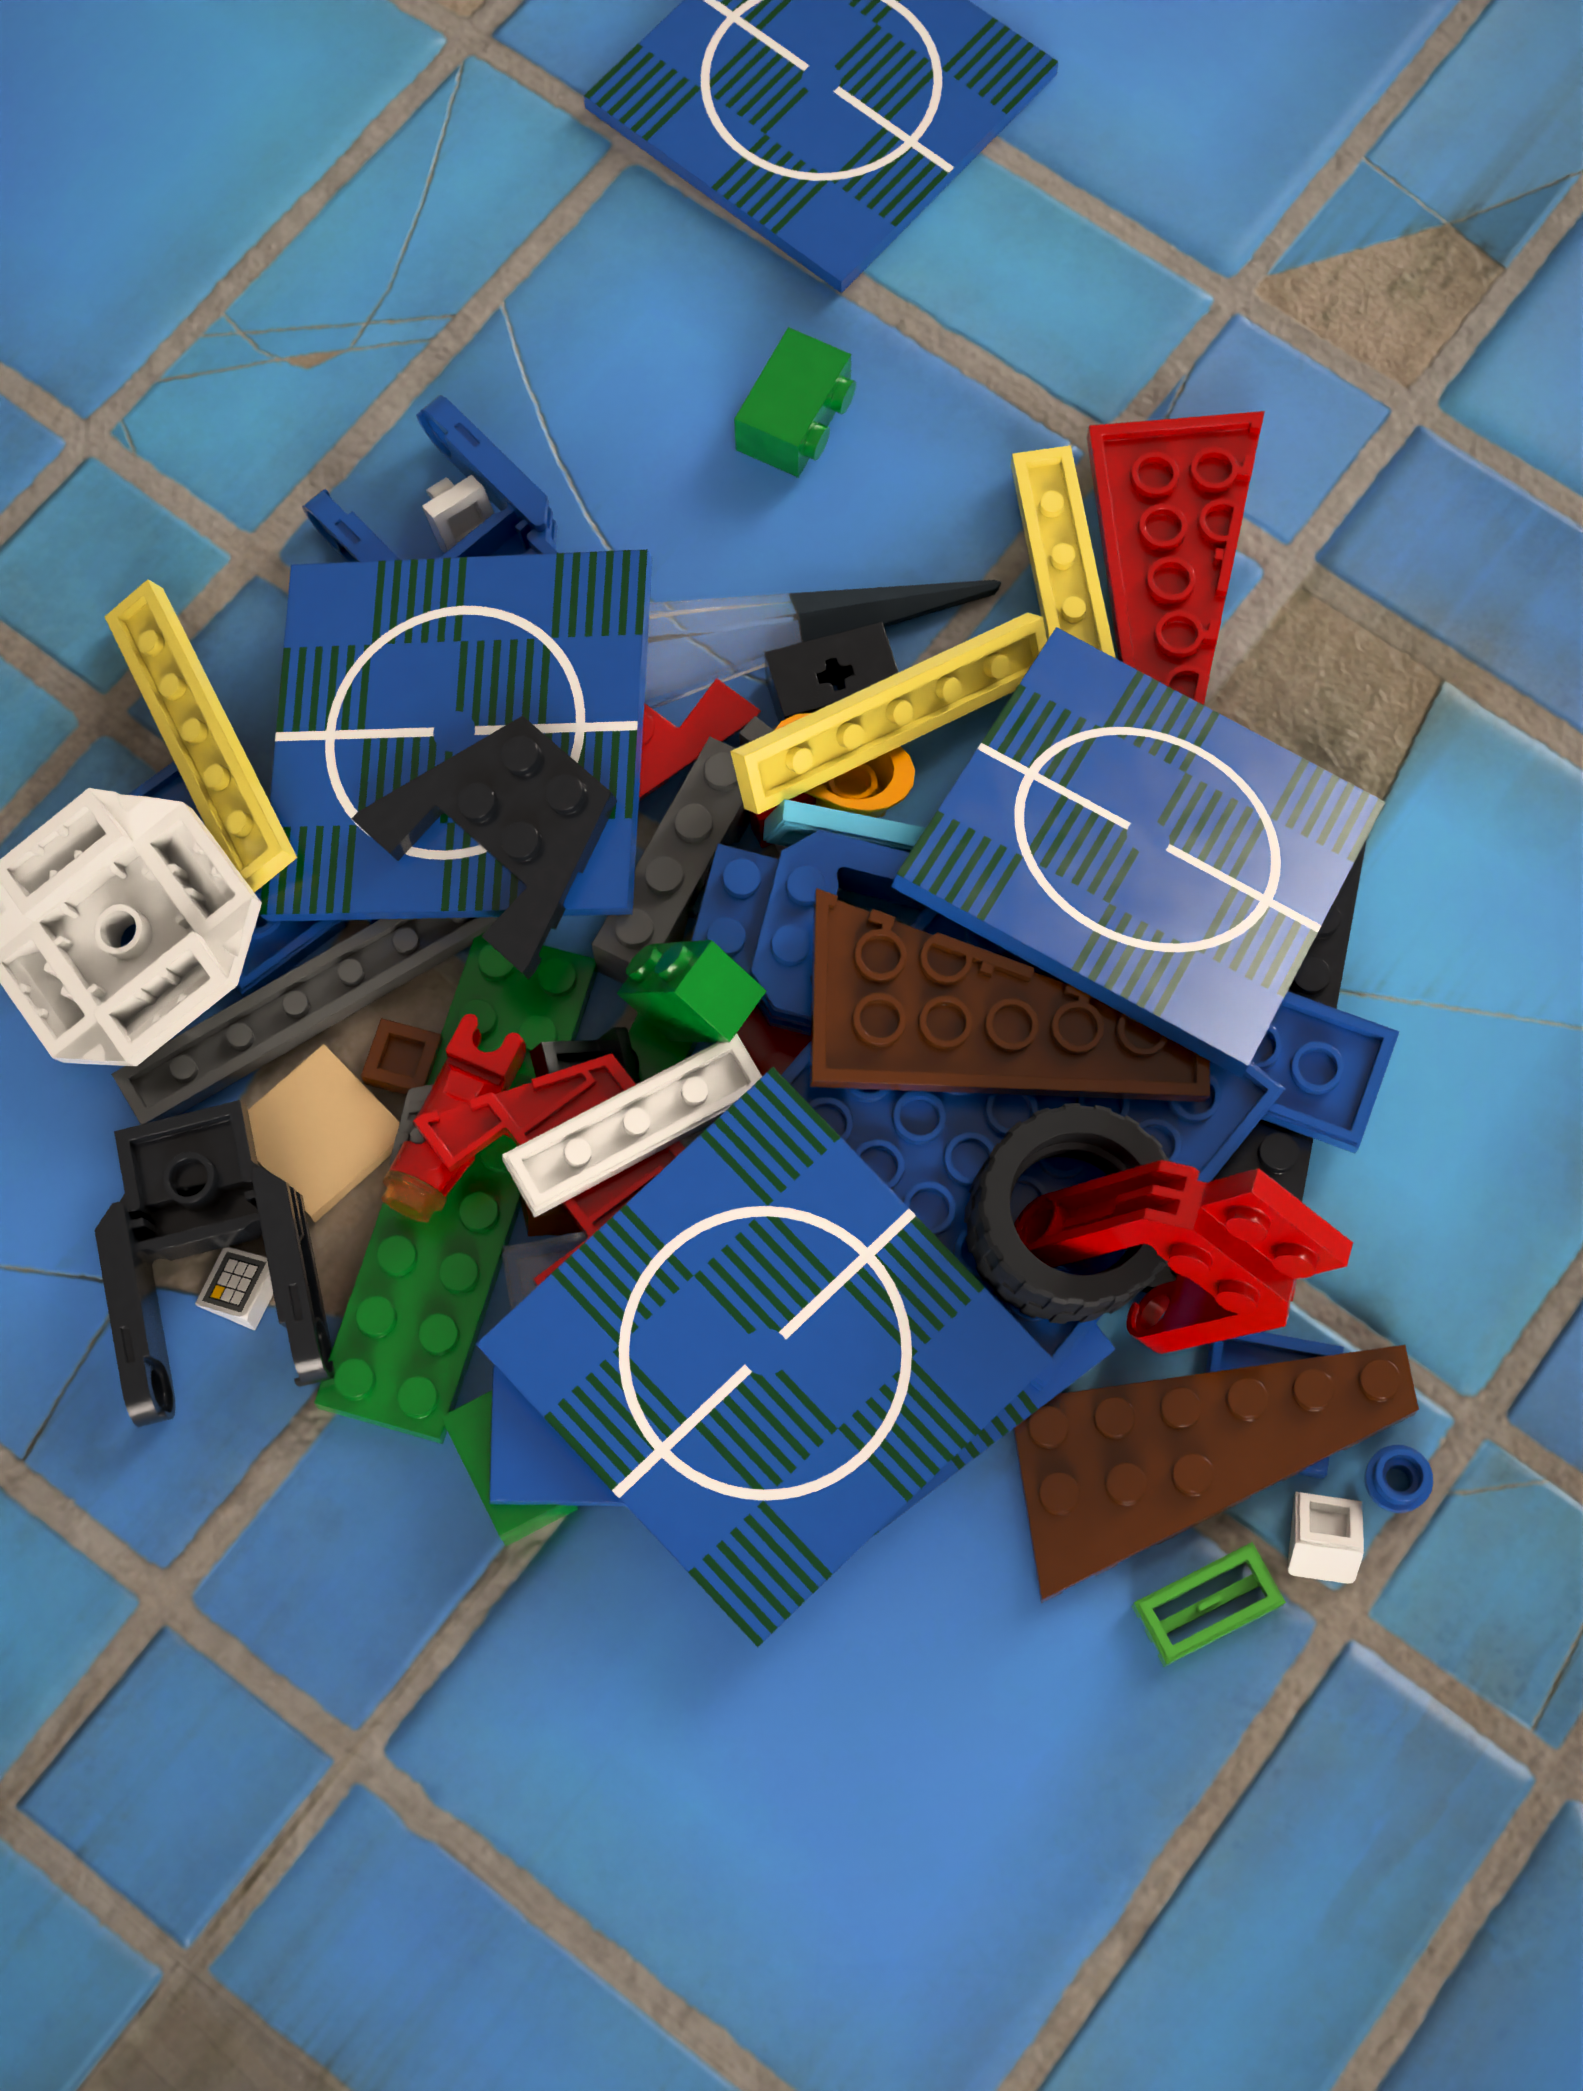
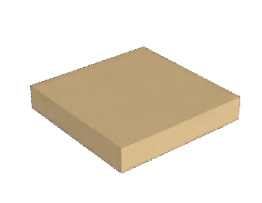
[248,1044,400,1223]

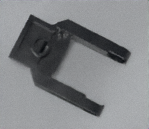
[95,1100,335,1427]

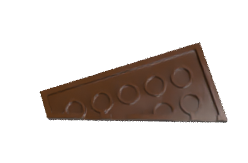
[810,888,1210,1102]
[1013,1345,1419,1603]

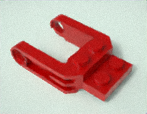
[1014,1160,1353,1354]

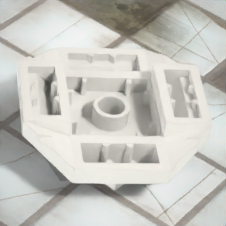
[0,788,262,1067]

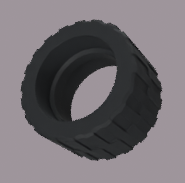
[964,1103,1172,1324]

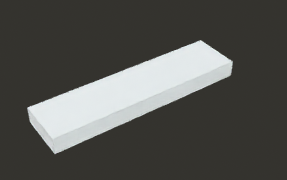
[502,1033,762,1218]

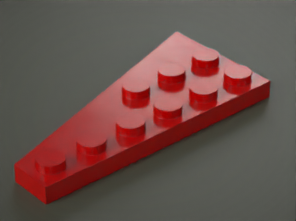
[1087,411,1265,705]

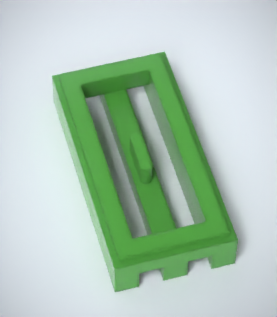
[1132,1542,1286,1667]

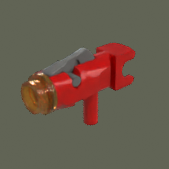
[381,1014,526,1222]

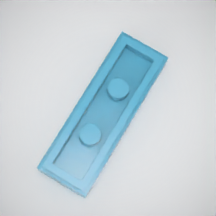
[763,799,926,853]

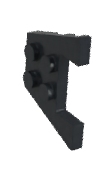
[352,716,617,979]

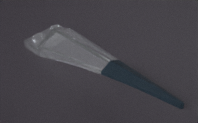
[644,580,1001,709]

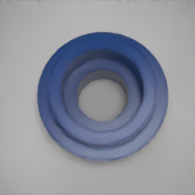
[1364,1445,1433,1513]

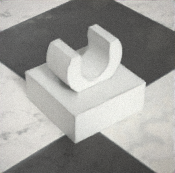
[422,475,494,553]

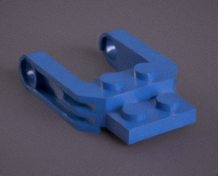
[302,395,558,562]
[692,830,927,1036]

